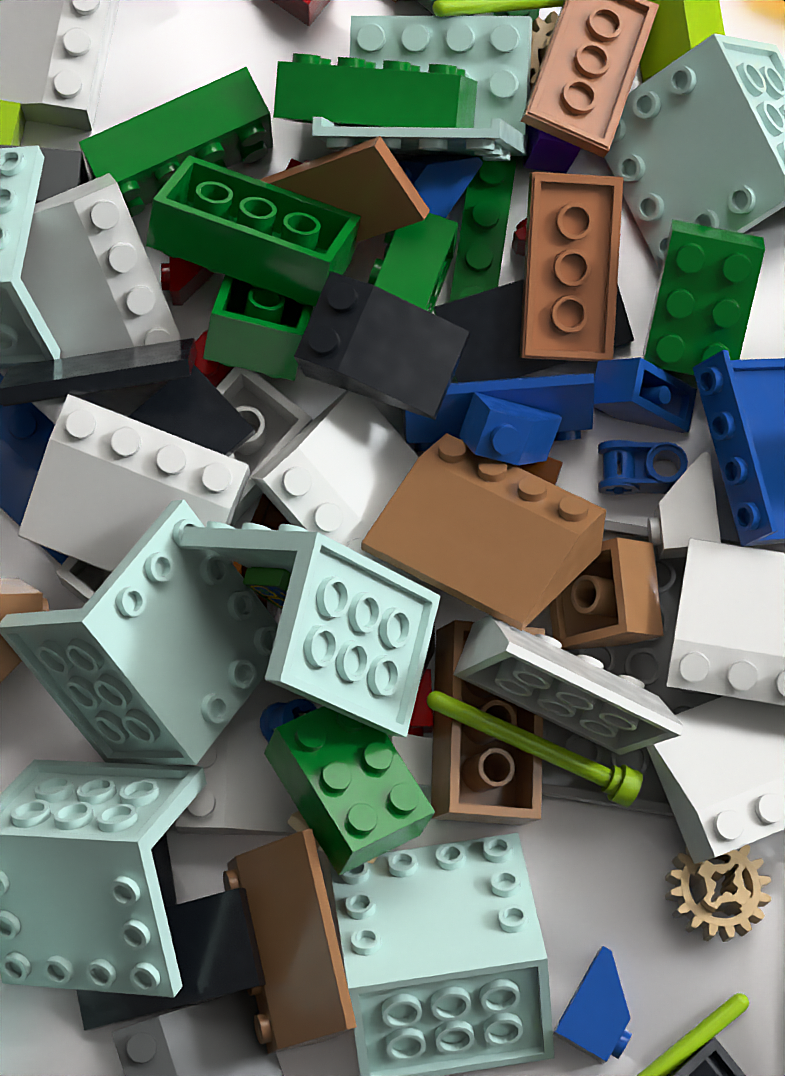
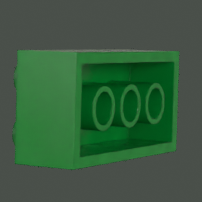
[273,53,478,128]
[79,66,273,217]
[146,155,361,307]

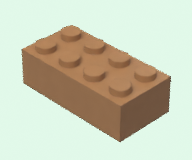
[431,620,545,826]

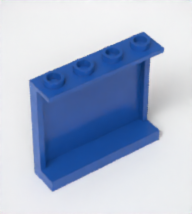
[693,350,785,547]

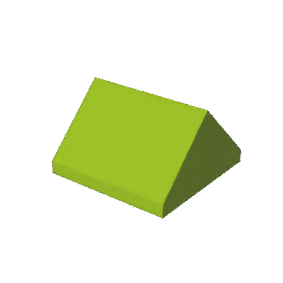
[639,0,725,83]

